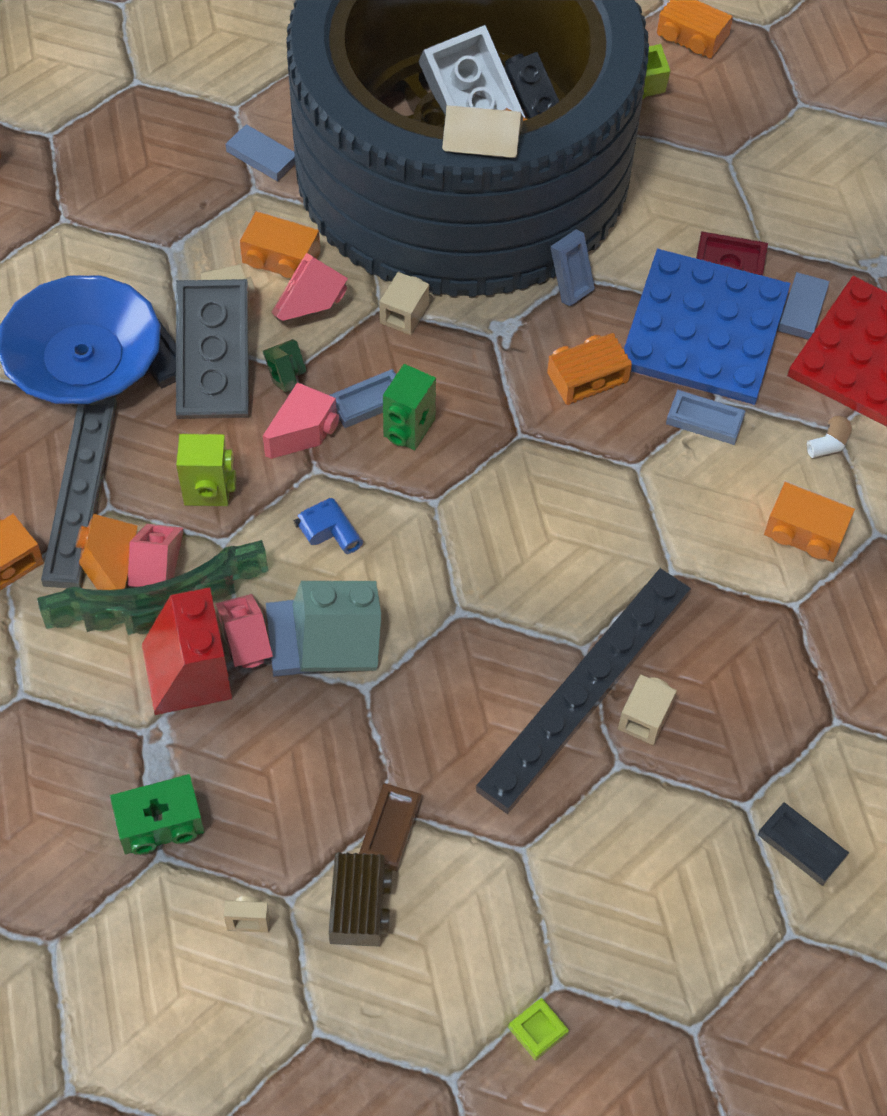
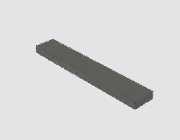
[41,396,117,589]

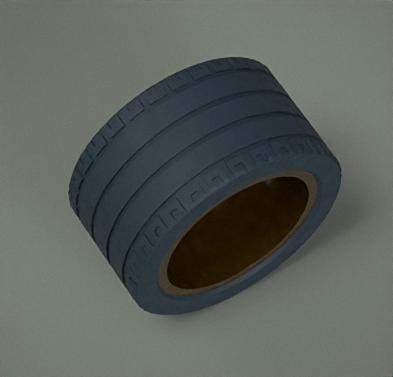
[286,0,649,296]

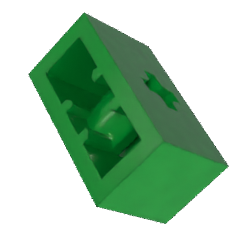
[383,364,436,451]
[110,774,205,855]

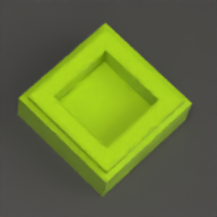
[508,997,569,1061]

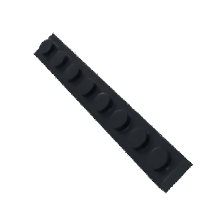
[476,568,691,815]

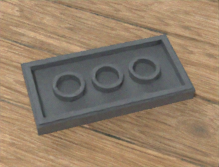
[176,279,249,419]

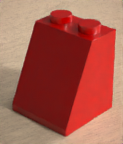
[142,587,232,715]

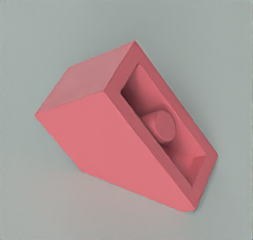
[271,253,348,321]
[263,382,339,459]
[127,524,183,593]
[215,594,273,668]

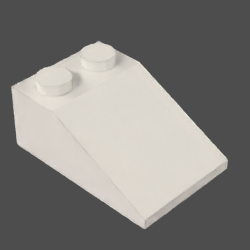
[419,25,525,118]

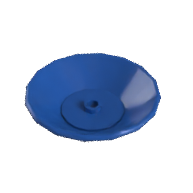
[0,275,161,404]

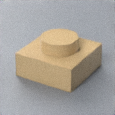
[224,896,270,933]

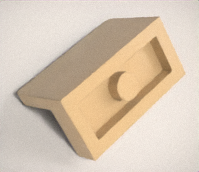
[442,105,523,158]

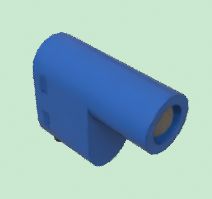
[293,498,363,554]

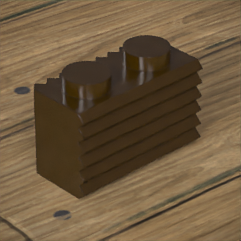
[329,852,393,947]

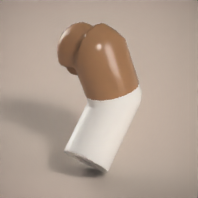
[807,416,852,458]

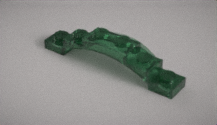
[37,540,268,635]

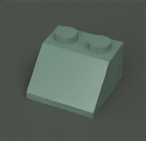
[292,581,381,672]

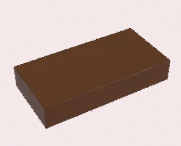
[359,783,422,872]

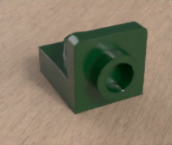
[263,339,306,392]

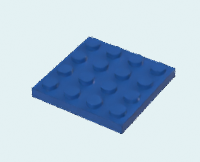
[624,248,791,405]

